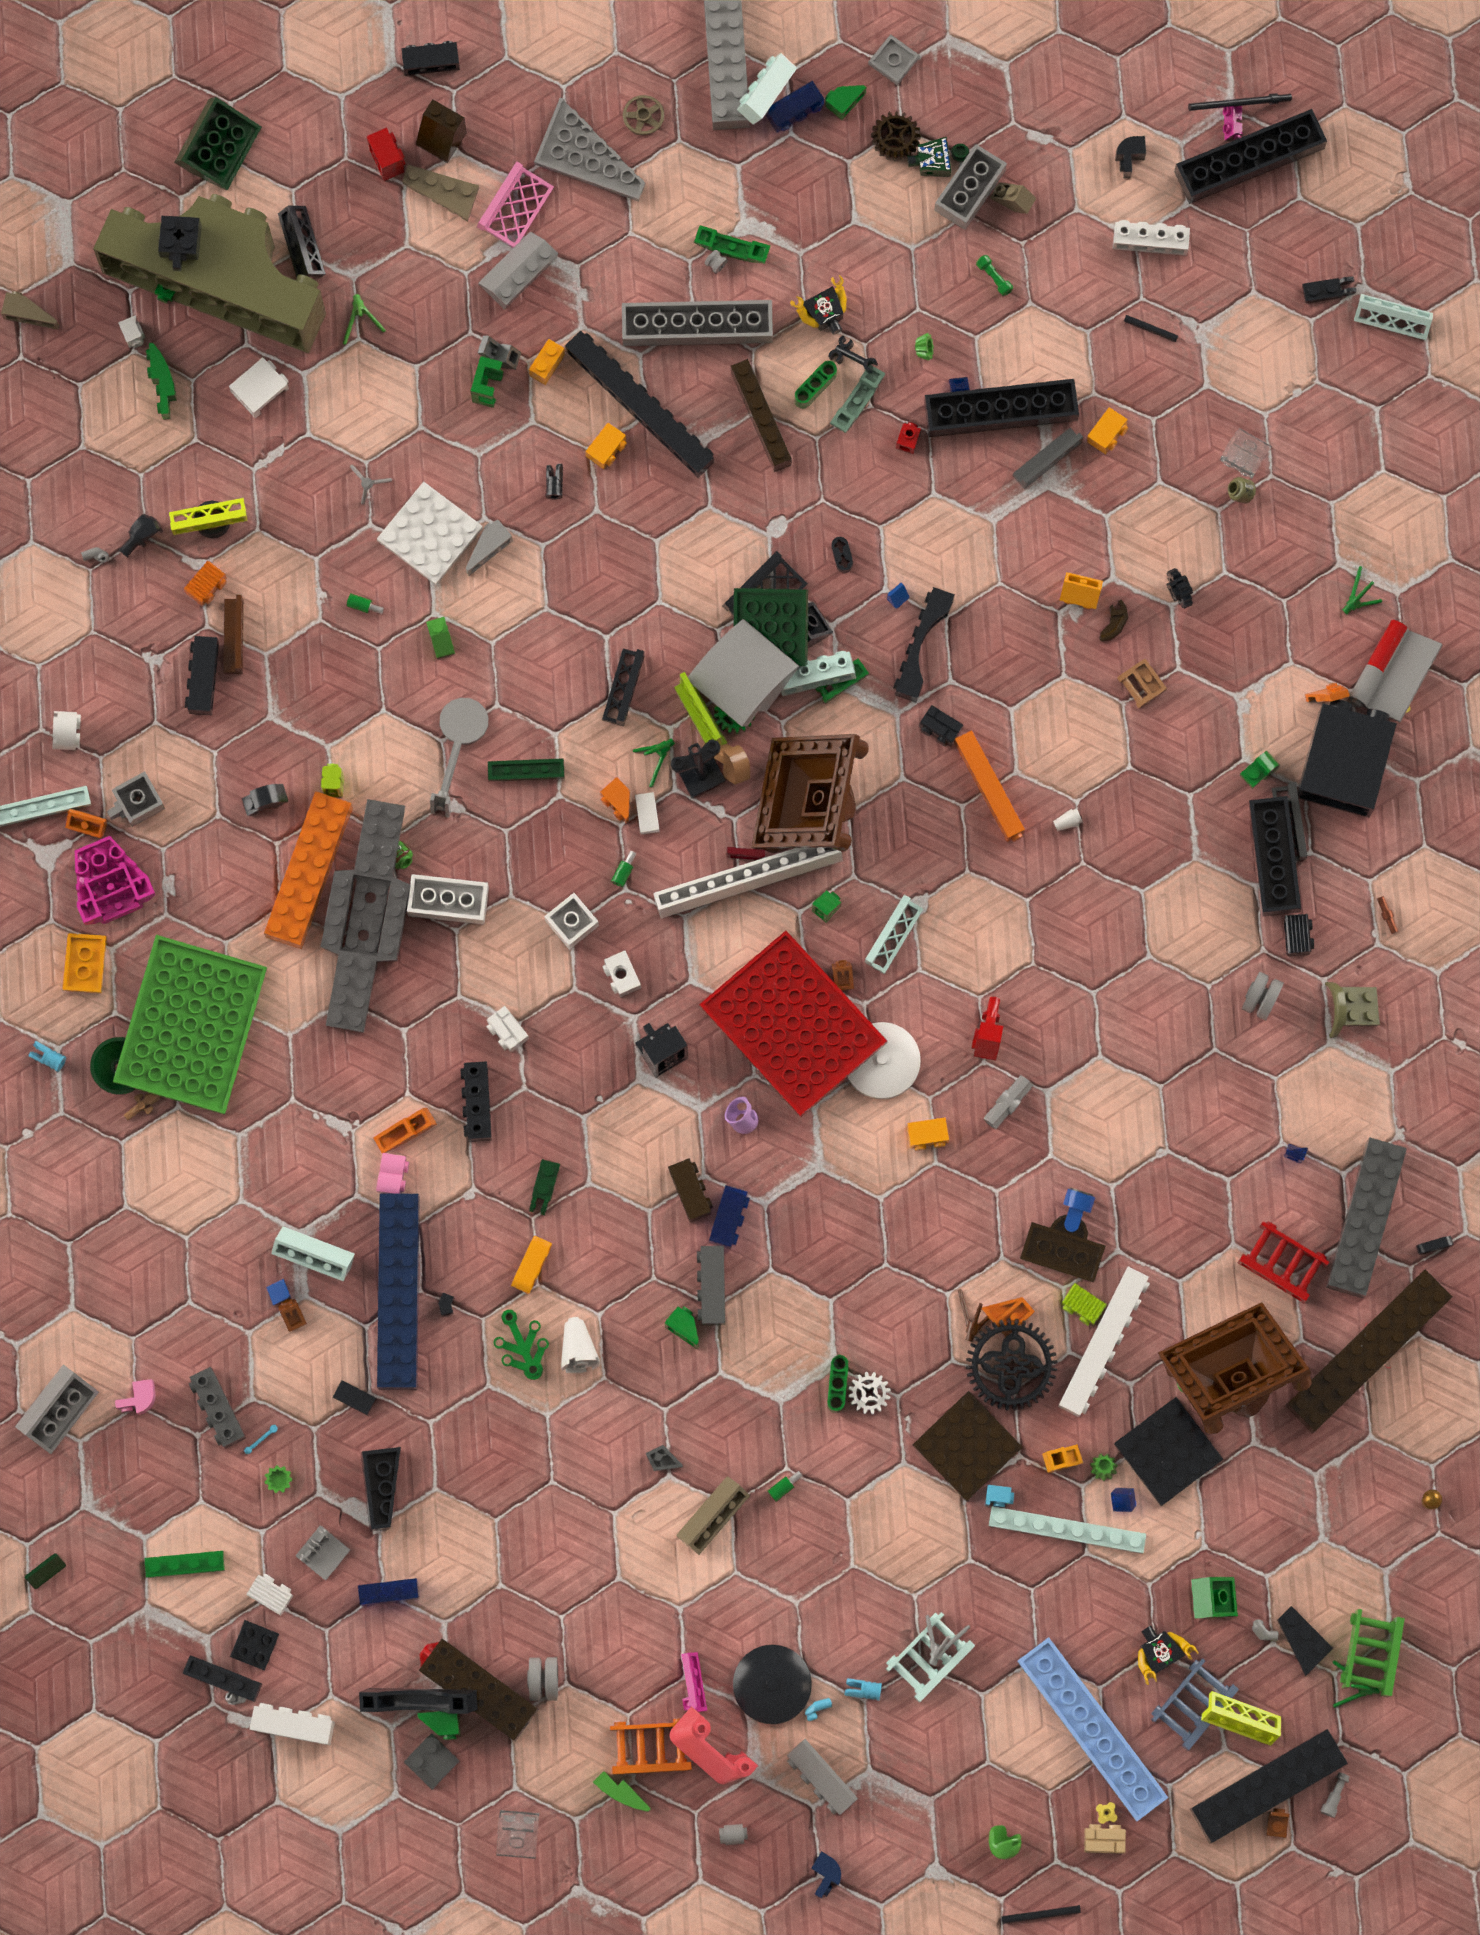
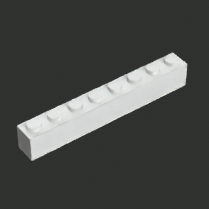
[1058,1267,1150,1417]

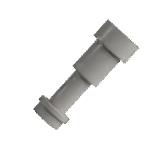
[1320,1772,1350,1818]

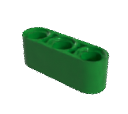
[794,361,837,409]
[827,1355,849,1413]

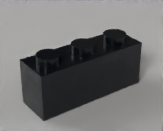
[401,41,460,76]

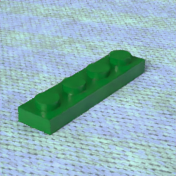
[145,1551,225,1578]

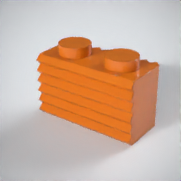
[184,561,227,606]

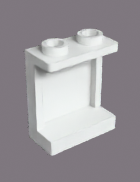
[229,357,289,418]

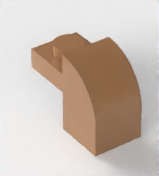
[714,744,750,785]

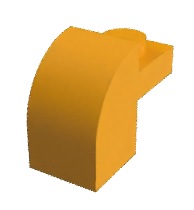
[1042,1444,1083,1473]

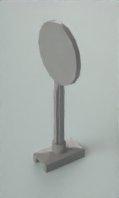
[430,698,489,818]

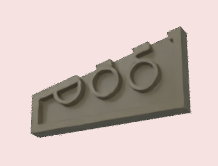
[402,165,479,222]

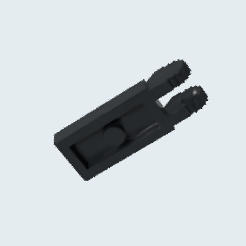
[1302,276,1357,303]

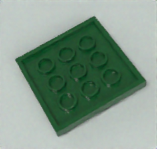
[733,588,808,666]

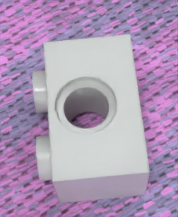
[602,951,641,997]

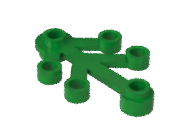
[493,1310,549,1380]

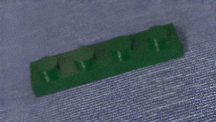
[488,758,565,782]

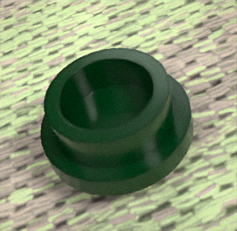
[951,144,970,162]

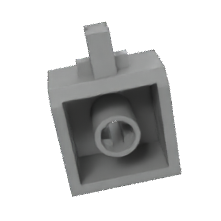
[107,771,166,827]

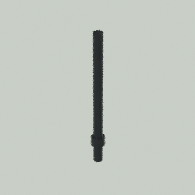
[1188,93,1292,111]

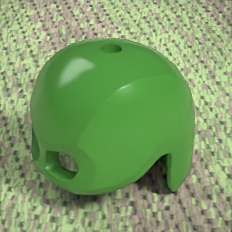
[989,1825,1022,1860]

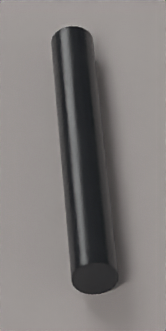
[1124,315,1179,342]

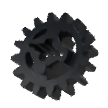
[1166,568,1193,609]

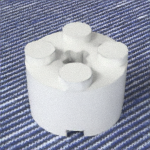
[52,711,81,750]

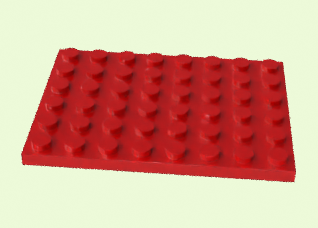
[699,931,888,1118]

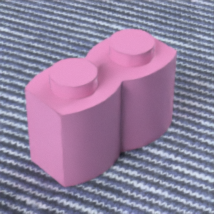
[376,1153,409,1194]

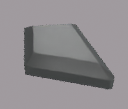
[646,1445,683,1471]

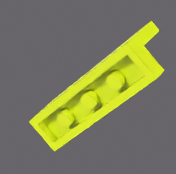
[169,498,248,535]
[1202,1691,1281,1746]

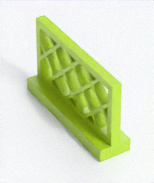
[674,672,727,746]

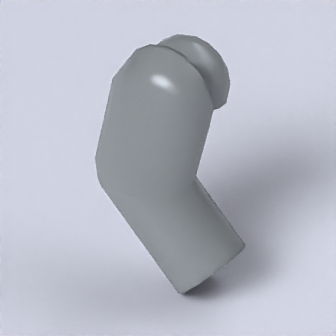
[1252,1619,1278,1641]

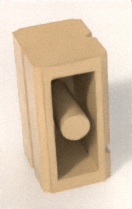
[1084,1824,1126,1854]

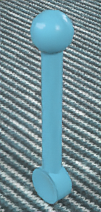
[244,1425,278,1454]

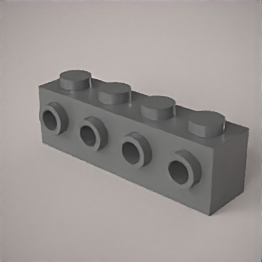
[697,1246,725,1326]
[188,1367,246,1449]

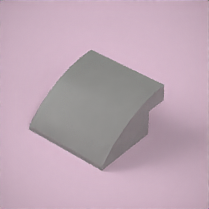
[688,619,800,727]

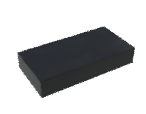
[333,1380,376,1416]

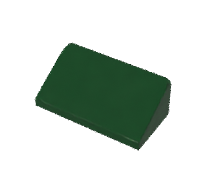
[24,1553,66,1589]

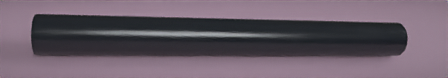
[1001,1905,1081,1924]

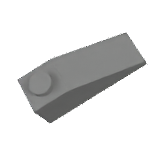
[466,519,513,576]

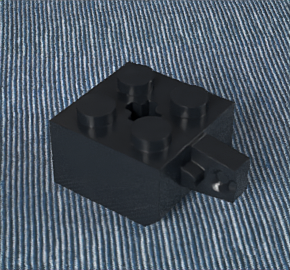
[158,215,202,271]

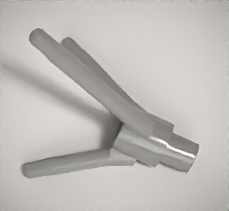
[350,465,392,504]
[926,1615,970,1666]

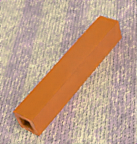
[954,730,1025,842]

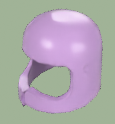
[725,1097,759,1134]

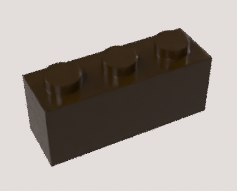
[668,1158,713,1222]

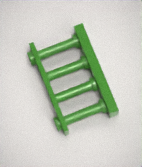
[1340,1609,1405,1697]

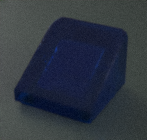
[949,377,970,392]

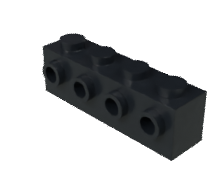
[185,636,219,716]
[460,1061,492,1142]

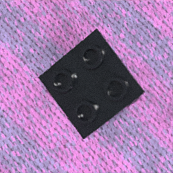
[230,1620,279,1671]

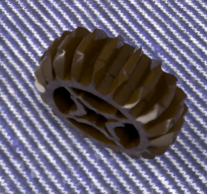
[871,111,921,161]

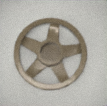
[623,95,664,135]

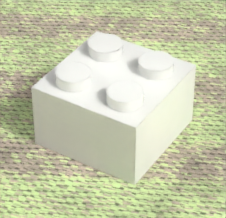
[544,893,599,950]

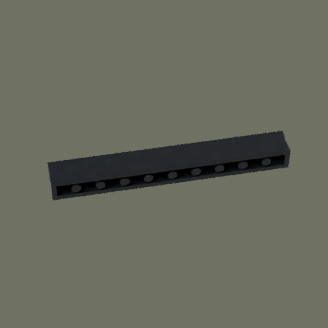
[565,330,714,478]

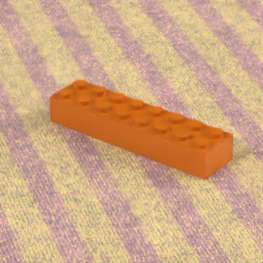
[264,791,353,950]

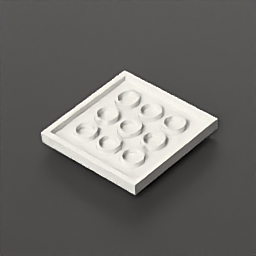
[377,481,483,585]

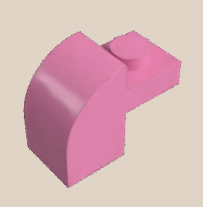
[115,1379,156,1415]

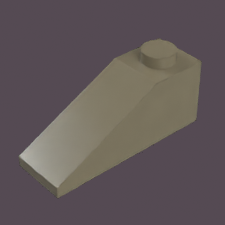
[1,291,59,330]

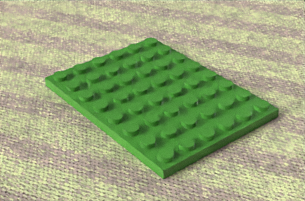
[113,935,267,1115]

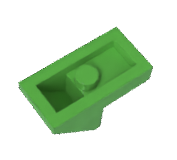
[426,617,455,659]

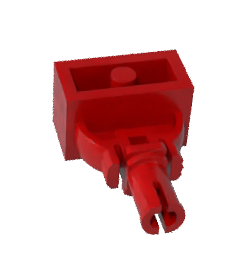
[971,997,1004,1061]

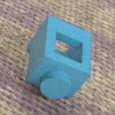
[985,1485,1014,1507]

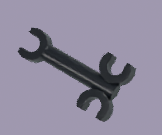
[828,336,878,374]

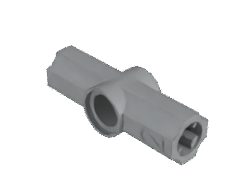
[984,1075,1033,1130]

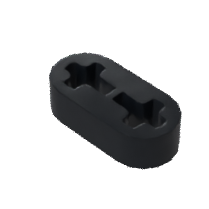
[831,537,853,573]
[1416,1236,1454,1255]

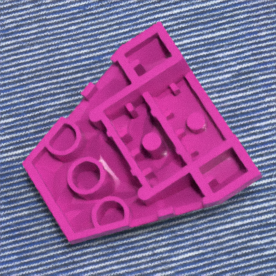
[74,836,156,925]

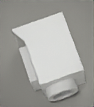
[119,315,145,348]

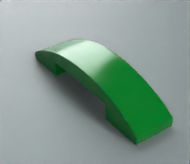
[694,225,771,264]

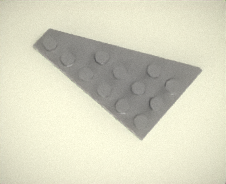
[534,98,645,202]

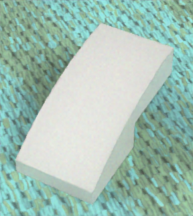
[635,792,660,834]

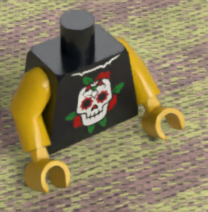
[790,275,847,335]
[1138,1625,1199,1685]

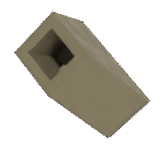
[990,182,1036,214]

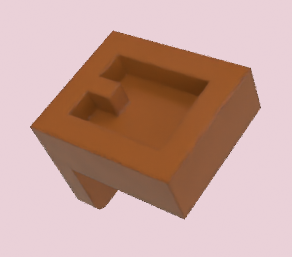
[831,960,854,990]
[278,1299,307,1332]
[1266,1808,1290,1838]

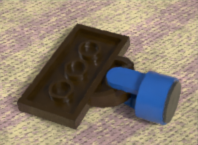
[1020,1187,1106,1282]

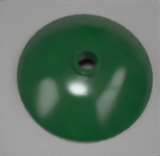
[90,1037,136,1095]

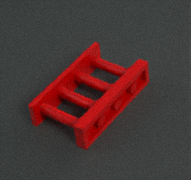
[1237,1221,1329,1304]

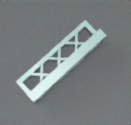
[1354,294,1433,340]
[865,895,923,974]

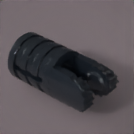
[546,464,563,500]

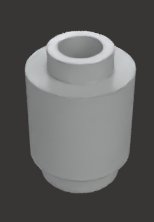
[719,1824,748,1845]

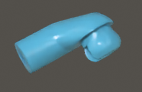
[805,1698,832,1721]

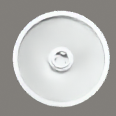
[847,1022,920,1099]

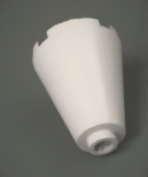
[561,1317,600,1373]

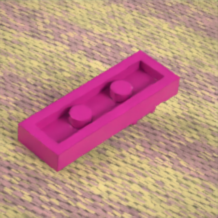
[681,1652,707,1712]

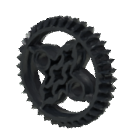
[966,1319,1058,1411]

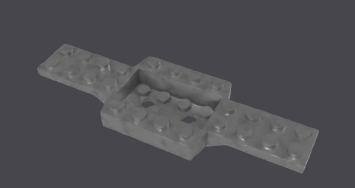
[321,799,410,1032]

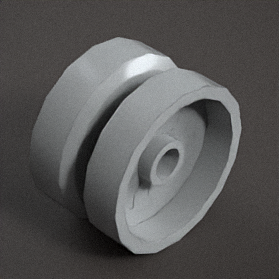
[1242,971,1284,1021]
[527,1657,558,1701]

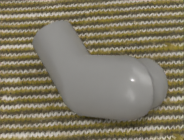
[81,547,109,563]
[225,1692,246,1705]

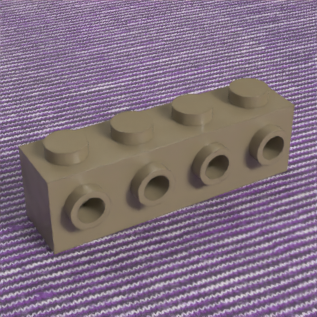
[676,1476,750,1555]

